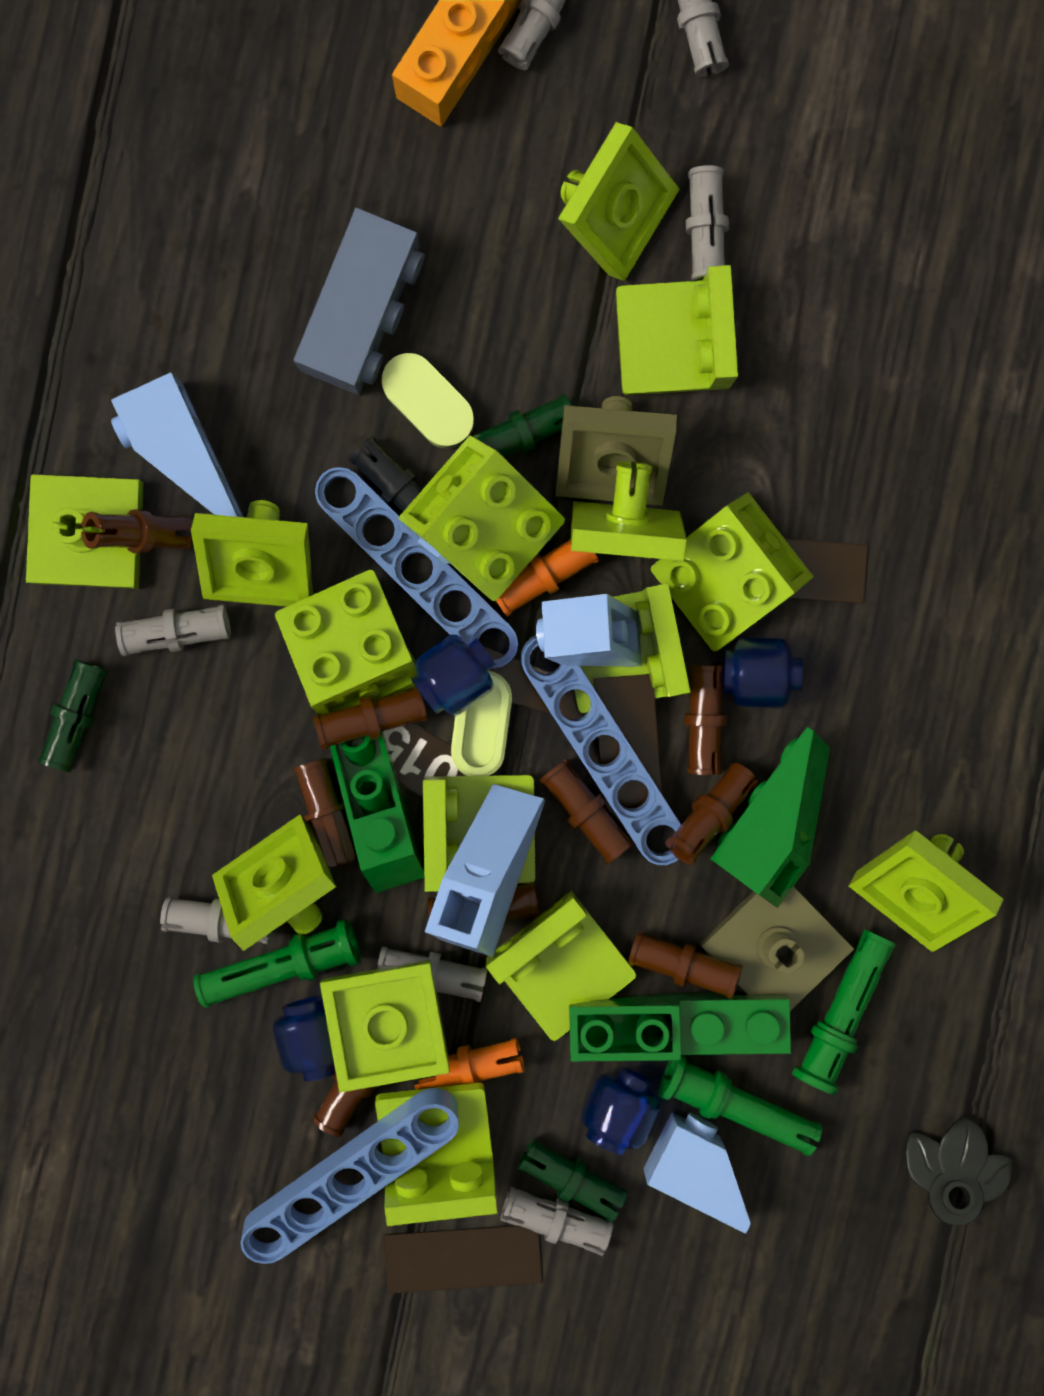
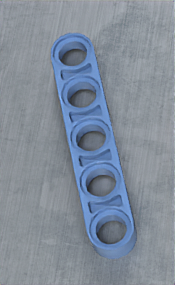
[315,467,518,669]
[521,635,681,865]
[240,1088,459,1264]

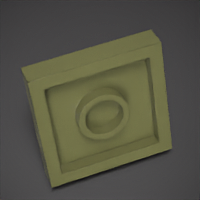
[555,396,677,505]
[699,886,854,1011]

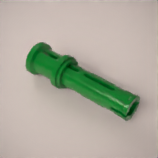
[193,918,361,1008]
[791,929,896,1096]
[658,1055,822,1156]

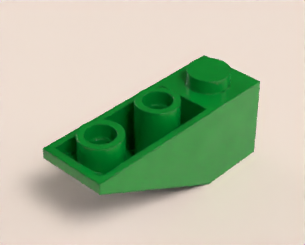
[710,727,830,908]
[330,732,425,893]

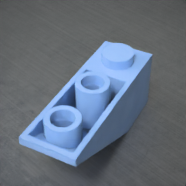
[425,784,545,957]

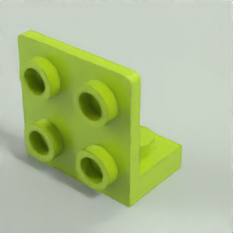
[616,265,738,396]
[398,436,565,601]
[651,492,814,651]
[275,570,425,715]
[574,583,691,713]
[423,775,535,892]
[486,891,636,1041]
[375,1083,497,1226]

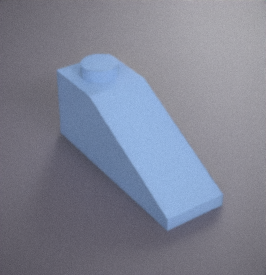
[111,372,244,517]

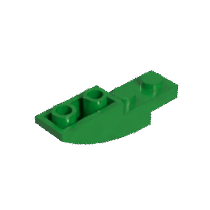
[569,991,791,1062]

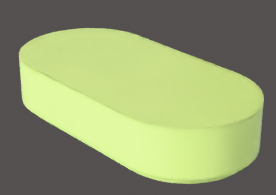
[382,353,474,449]
[451,671,512,776]

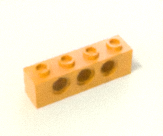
[392,0,521,127]

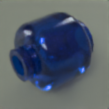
[412,634,496,716]
[724,638,803,708]
[273,996,336,1081]
[581,1067,660,1155]

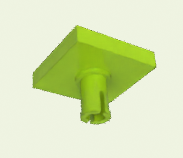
[558,122,680,281]
[571,461,687,561]
[26,475,144,589]
[191,500,313,607]
[212,814,336,951]
[849,830,1004,952]
[320,960,450,1093]

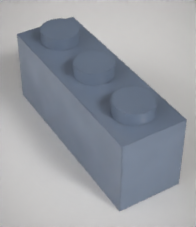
[293,208,425,396]

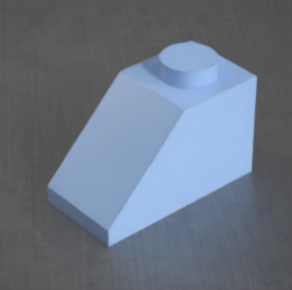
[536,594,642,667]
[643,1112,751,1234]

